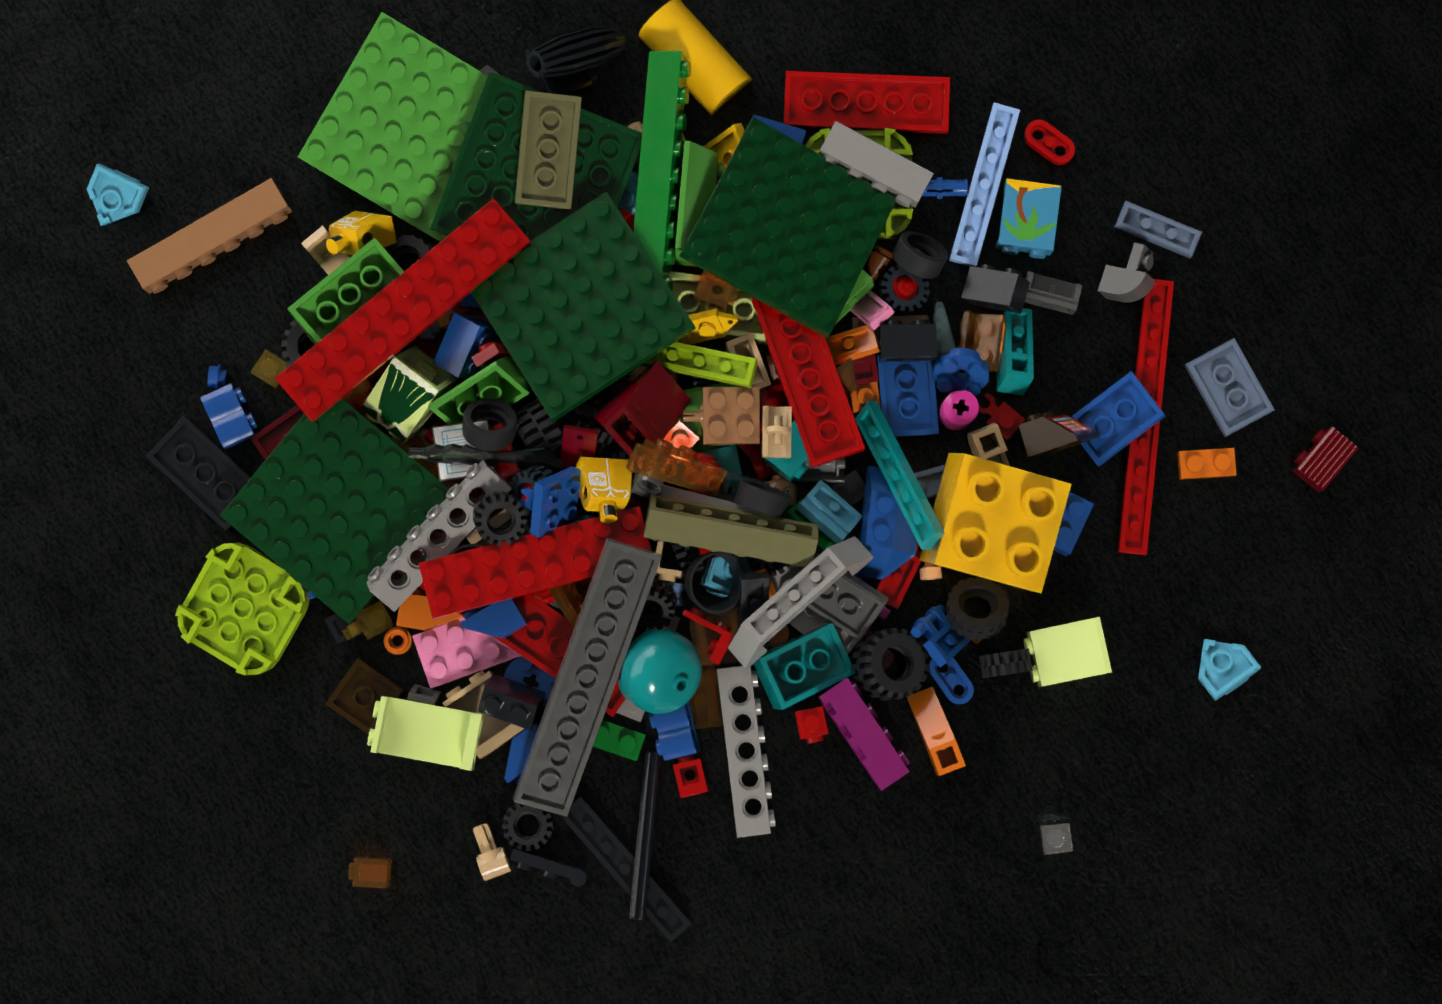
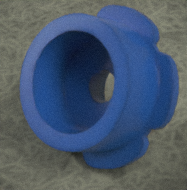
[207,364,227,390]

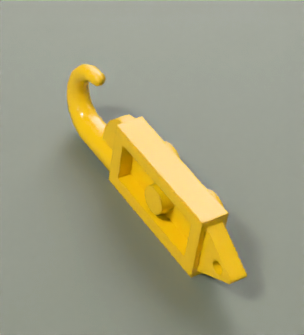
[676,308,739,345]

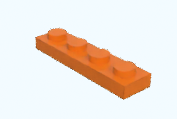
[766,325,880,384]

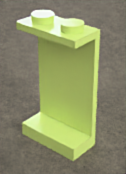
[367,696,484,771]

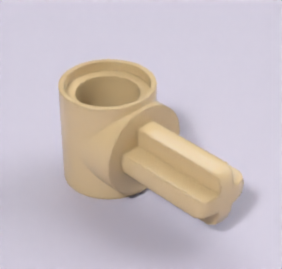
[473,823,512,881]

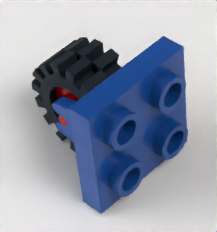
[509,465,581,538]

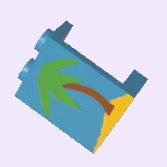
[995,179,1061,259]

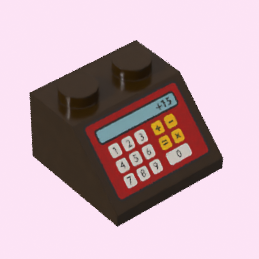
[1019,411,1100,457]

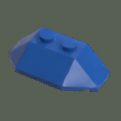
[855,466,917,580]

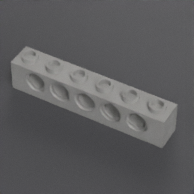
[366,460,512,612]
[717,666,775,838]

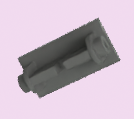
[792,458,845,484]

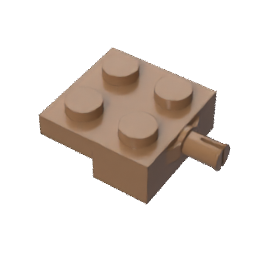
[683,387,760,445]

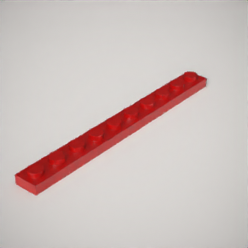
[1117,279,1174,556]

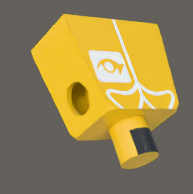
[326,211,397,255]
[575,457,633,524]

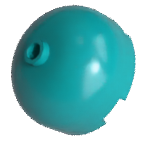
[618,628,702,714]

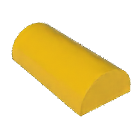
[639,0,752,116]

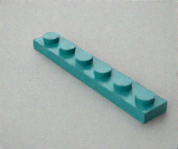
[855,401,945,550]

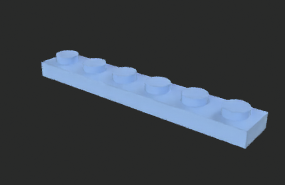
[949,103,1020,267]

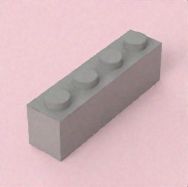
[819,121,934,208]

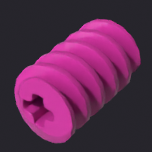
[939,390,979,430]

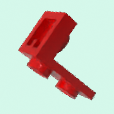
[682,607,734,665]

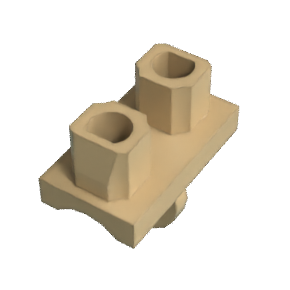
[762,406,792,458]

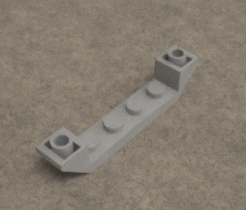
[728,536,874,670]

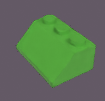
[428,356,530,425]

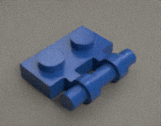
[911,605,972,667]

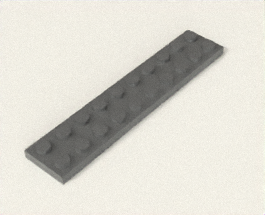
[513,538,662,817]

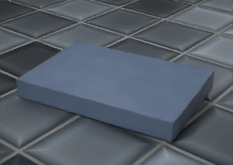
[1185,338,1274,437]

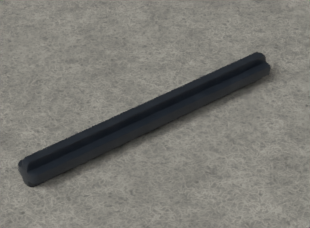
[629,752,661,920]

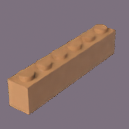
[127,178,292,294]

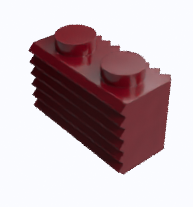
[1293,427,1358,492]

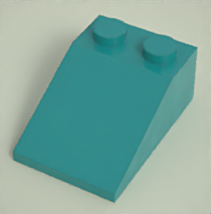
[753,622,855,710]

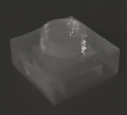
[1040,823,1073,855]

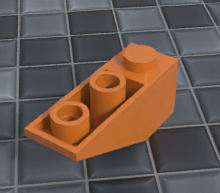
[396,589,464,631]
[907,687,966,776]

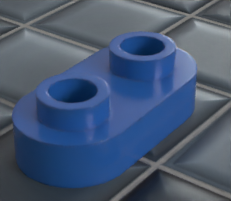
[929,658,974,704]

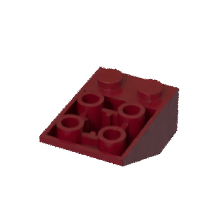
[594,360,691,464]

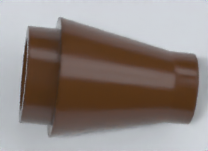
[864,245,894,286]

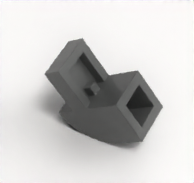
[1098,243,1155,302]

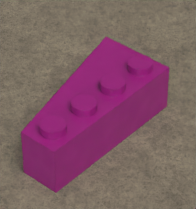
[817,678,910,791]

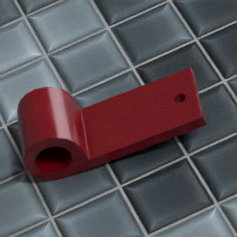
[559,425,598,505]

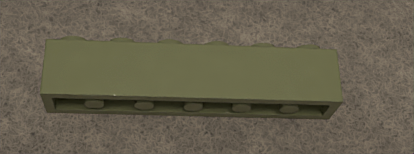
[644,494,818,567]

